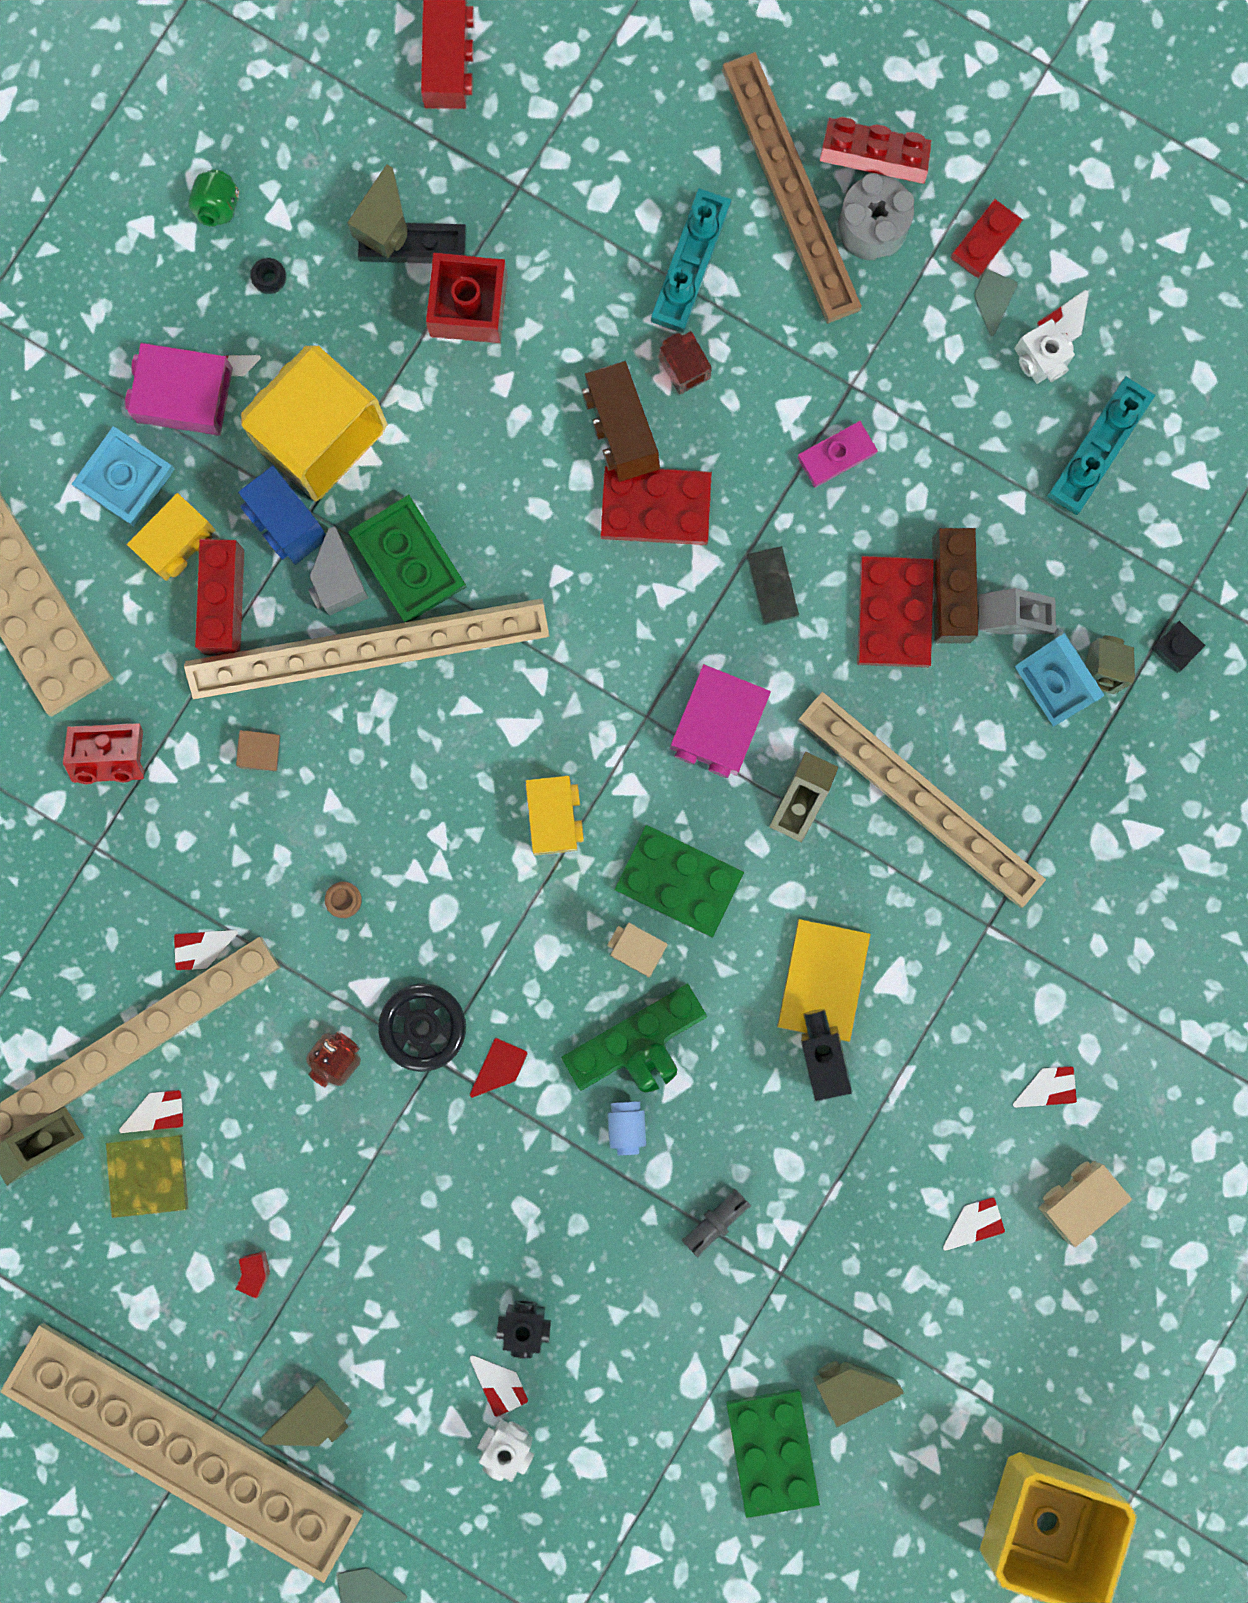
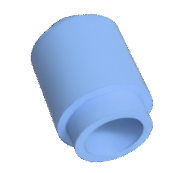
[608,1101,646,1155]

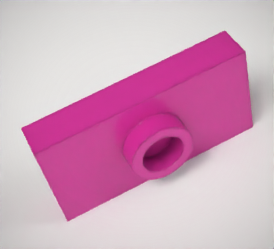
[797,421,878,488]

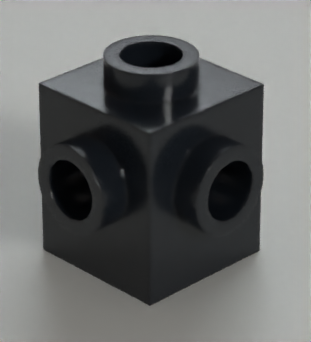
[497,1301,551,1358]

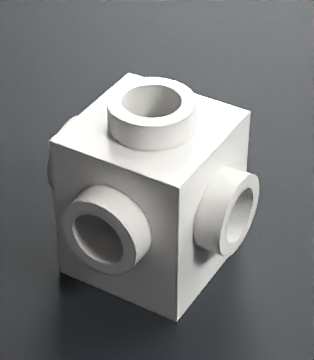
[1014,319,1075,384]
[477,1419,534,1482]

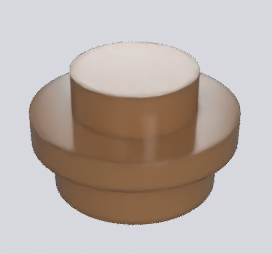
[325,882,362,918]

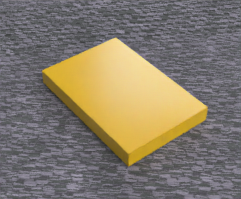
[777,919,871,1042]

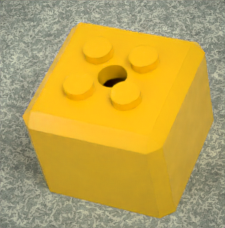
[241,345,388,502]
[979,1452,1137,1603]

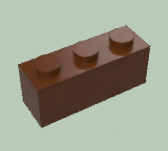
[581,361,660,482]
[932,528,978,644]

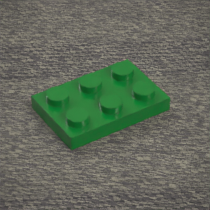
[348,495,467,623]
[614,825,744,938]
[726,1389,820,1518]

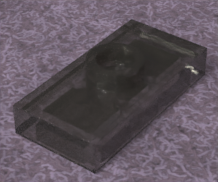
[746,546,799,625]

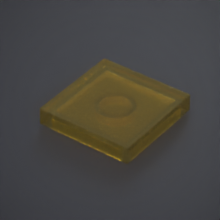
[106,1135,189,1218]

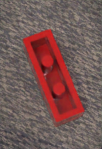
[421,0,475,109]
[195,539,244,655]

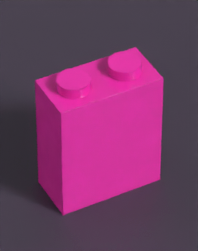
[125,343,233,436]
[670,664,771,778]

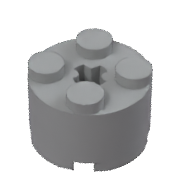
[838,173,914,260]

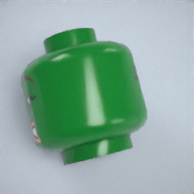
[188,170,239,227]

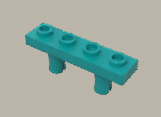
[651,188,732,334]
[1047,376,1156,515]

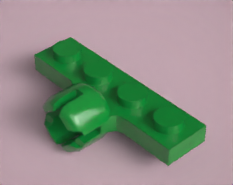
[561,983,707,1093]

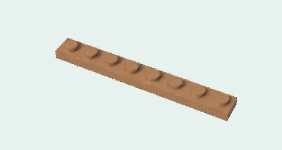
[722,52,862,324]

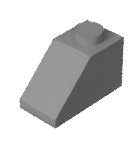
[308,526,369,616]
[978,588,1056,635]

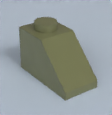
[347,164,408,259]
[1085,635,1135,694]
[769,751,838,843]
[0,1107,85,1186]
[813,1361,904,1427]
[260,1378,352,1446]

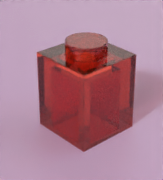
[659,331,712,395]

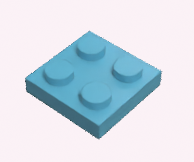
[72,426,175,527]
[1015,633,1105,727]

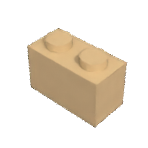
[608,922,668,977]
[1039,1161,1132,1248]

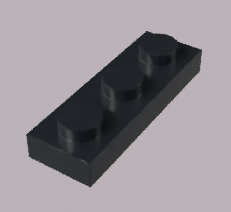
[358,223,467,263]

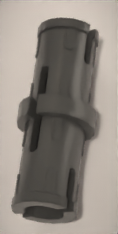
[682,1189,751,1258]

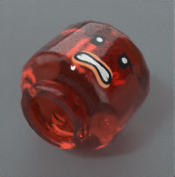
[306,1031,361,1088]

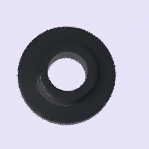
[250,258,287,294]

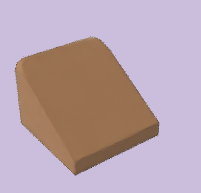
[236,730,280,771]

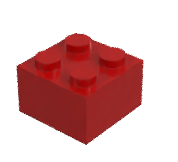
[426,253,508,344]

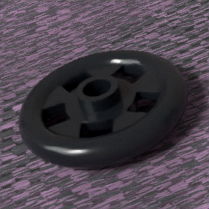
[378,983,466,1072]

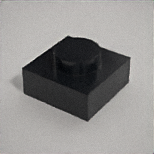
[1151,621,1206,673]

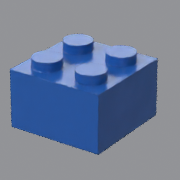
[238,465,326,565]

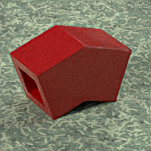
[235,1251,270,1299]

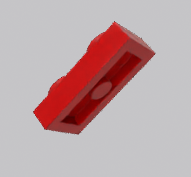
[951,199,1023,279]

